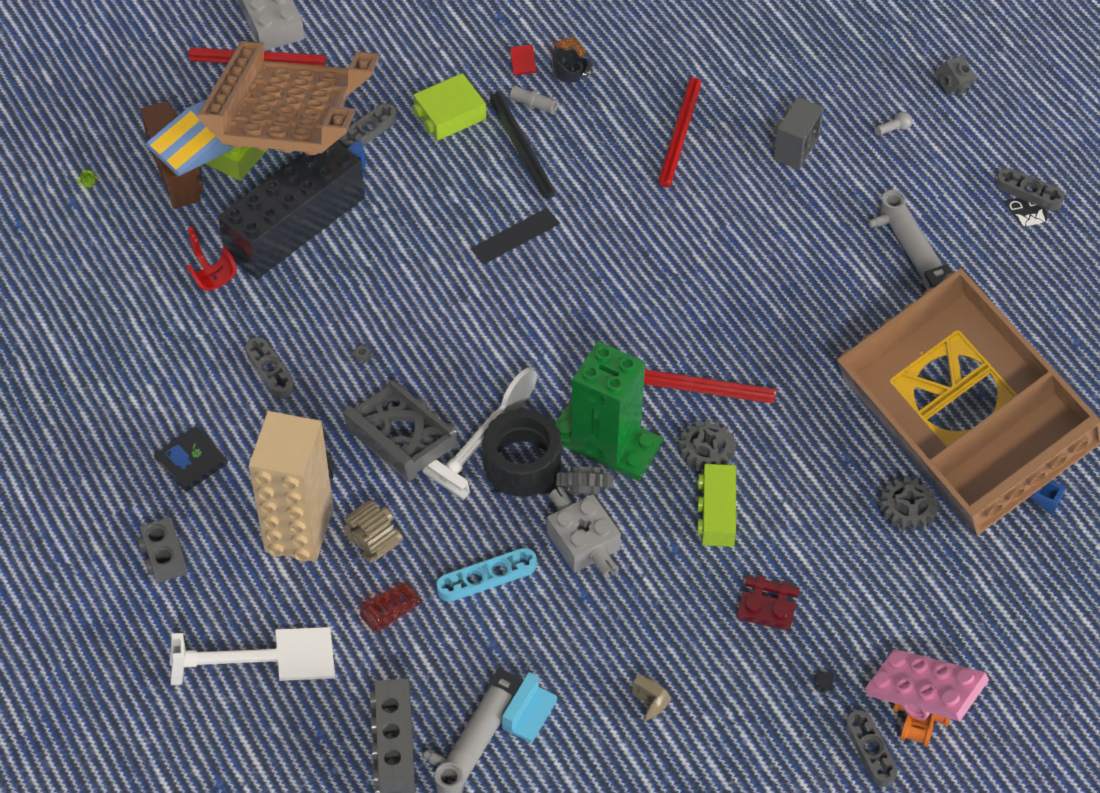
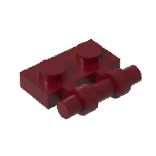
[737,576,800,631]

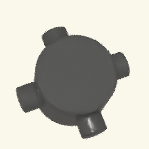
[351,344,373,365]

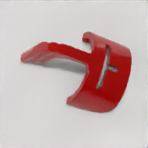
[186,227,236,291]

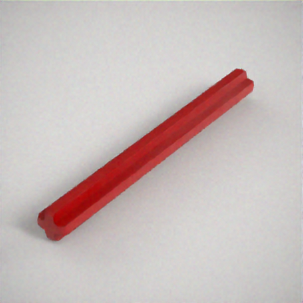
[189,48,327,66]
[658,77,701,188]
[644,369,776,403]

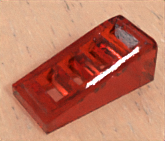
[360,582,422,633]

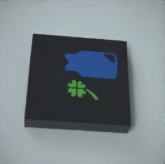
[154,426,228,493]

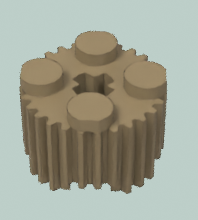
[342,499,403,563]

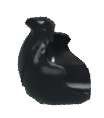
[552,47,593,83]

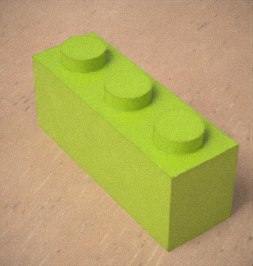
[697,464,736,547]

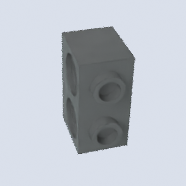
[137,517,188,583]

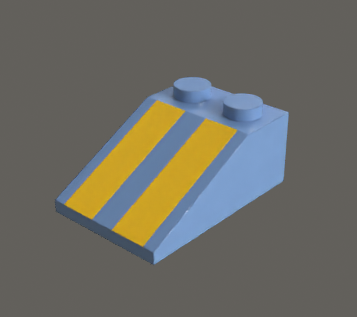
[146,99,233,176]

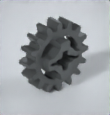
[679,419,736,471]
[556,466,614,495]
[880,477,939,532]

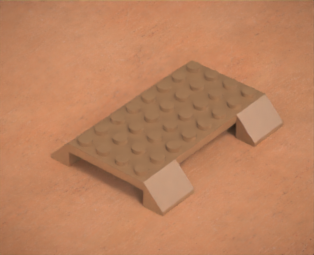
[198,41,379,155]

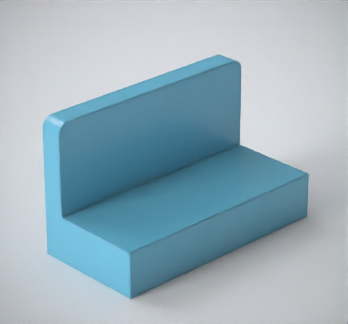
[502,672,557,743]

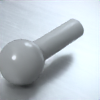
[874,112,912,136]

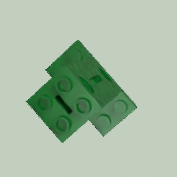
[555,341,664,482]

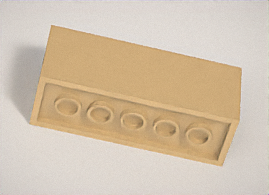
[249,411,334,562]

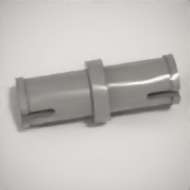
[510,85,558,114]

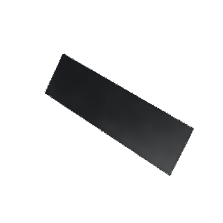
[470,208,561,265]

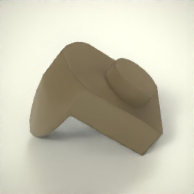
[632,674,672,721]

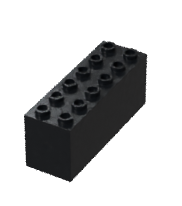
[218,141,365,280]

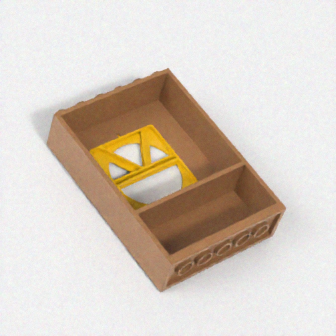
[837,268,1100,536]

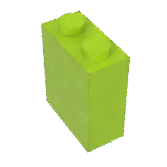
[412,73,486,141]

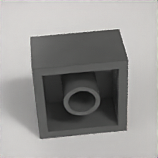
[772,97,824,170]

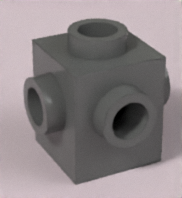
[934,55,977,96]

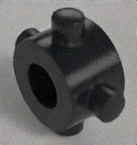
[813,672,835,692]

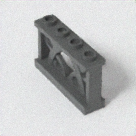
[343,380,458,482]

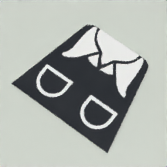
[1002,193,1048,226]

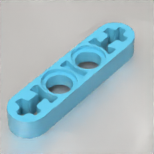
[437,548,537,602]

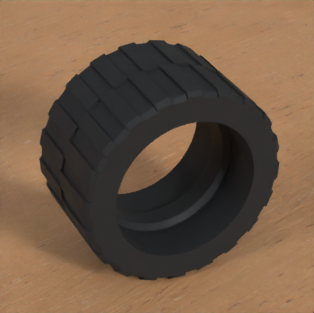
[483,409,562,497]

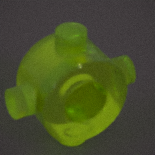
[77,170,98,188]

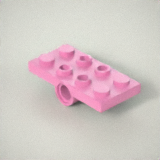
[865,649,989,721]

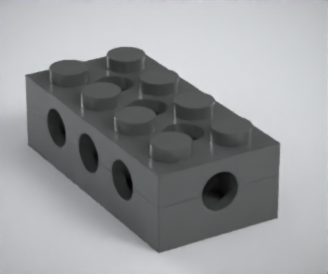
[370,678,416,793]

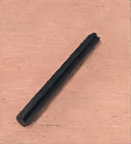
[490,92,555,199]

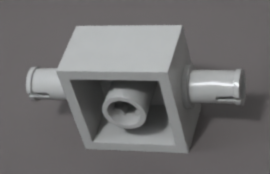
[547,487,621,578]

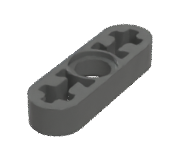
[340,103,397,149]
[996,168,1065,211]
[245,337,294,399]
[846,710,898,787]

